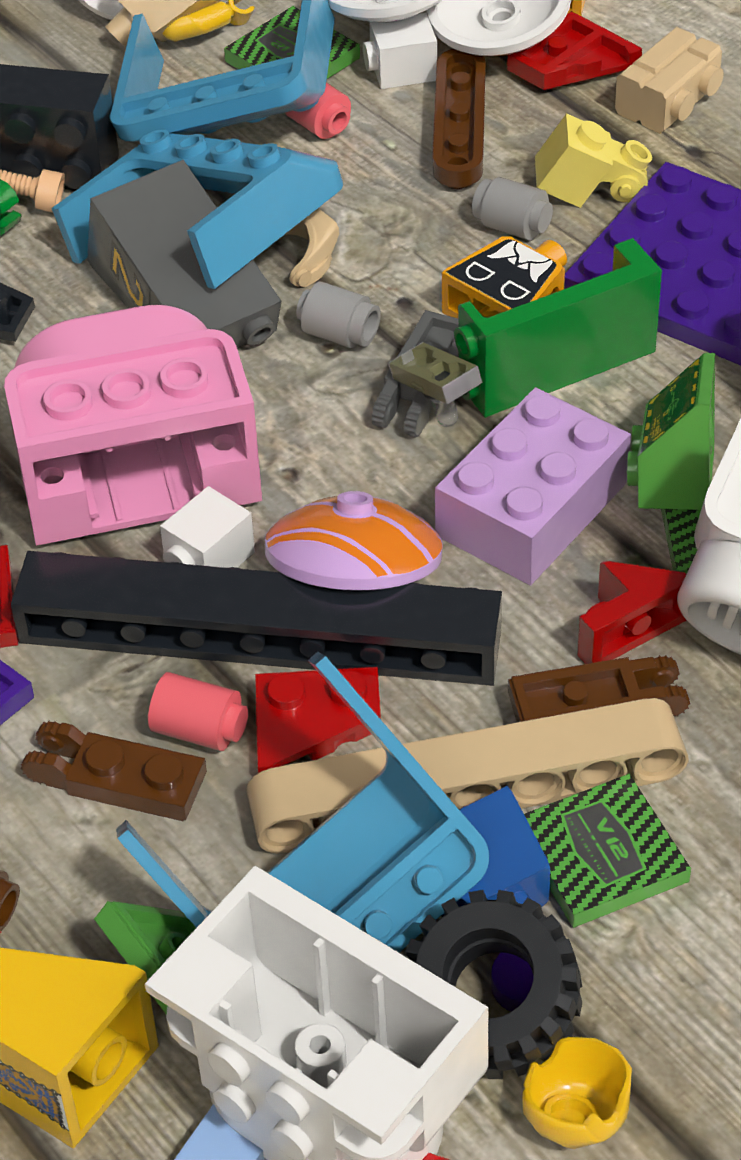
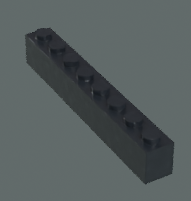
[11,551,502,686]

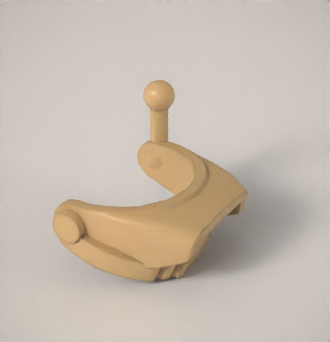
[286,208,339,287]

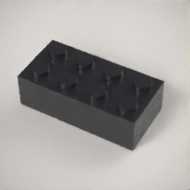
[0,64,119,190]

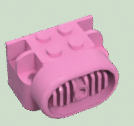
[4,305,262,546]

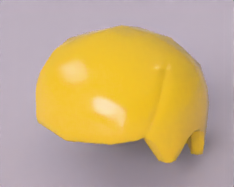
[522,1037,632,1149]

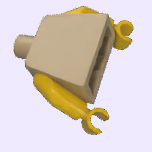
[105,0,255,47]

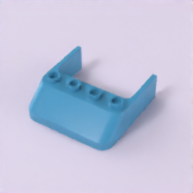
[110,0,335,142]
[52,129,343,289]
[116,652,489,953]

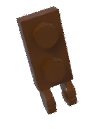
[508,655,690,723]
[21,720,207,821]

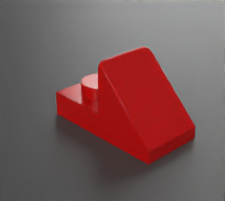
[577,561,687,664]

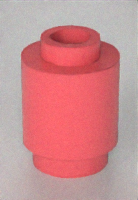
[285,82,351,139]

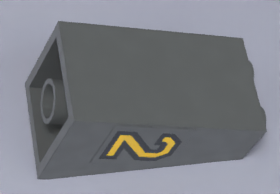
[87,160,282,349]

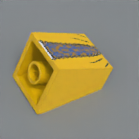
[0,947,159,1149]

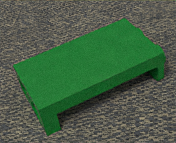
[454,238,662,418]

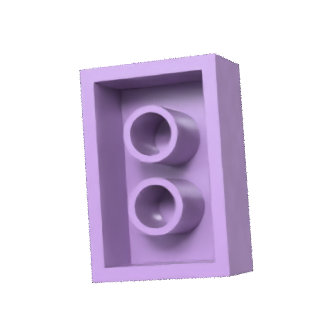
[435,387,631,586]

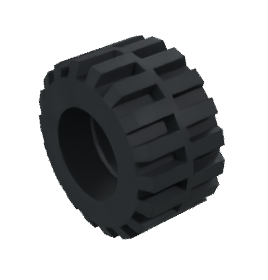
[406,890,583,1079]

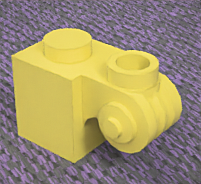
[535,113,652,208]

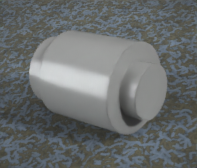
[472,177,553,240]
[296,281,381,348]

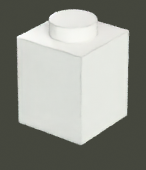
[363,13,437,89]
[160,486,255,568]

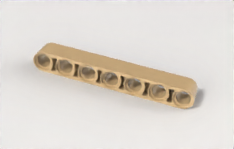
[246,698,689,854]

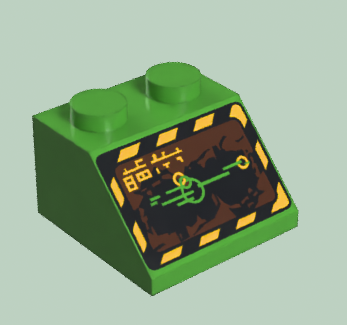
[627,353,715,510]

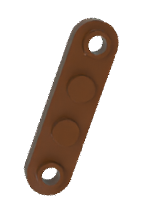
[433,49,486,189]

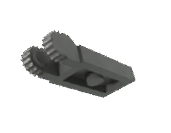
[371,310,458,437]

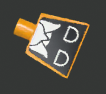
[442,236,567,318]

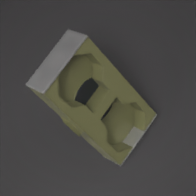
[388,342,482,427]

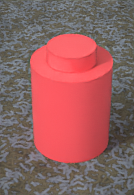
[148,672,248,751]

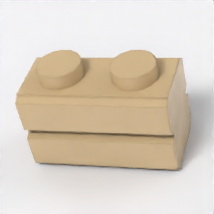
[615,27,724,134]

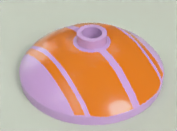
[265,491,443,590]

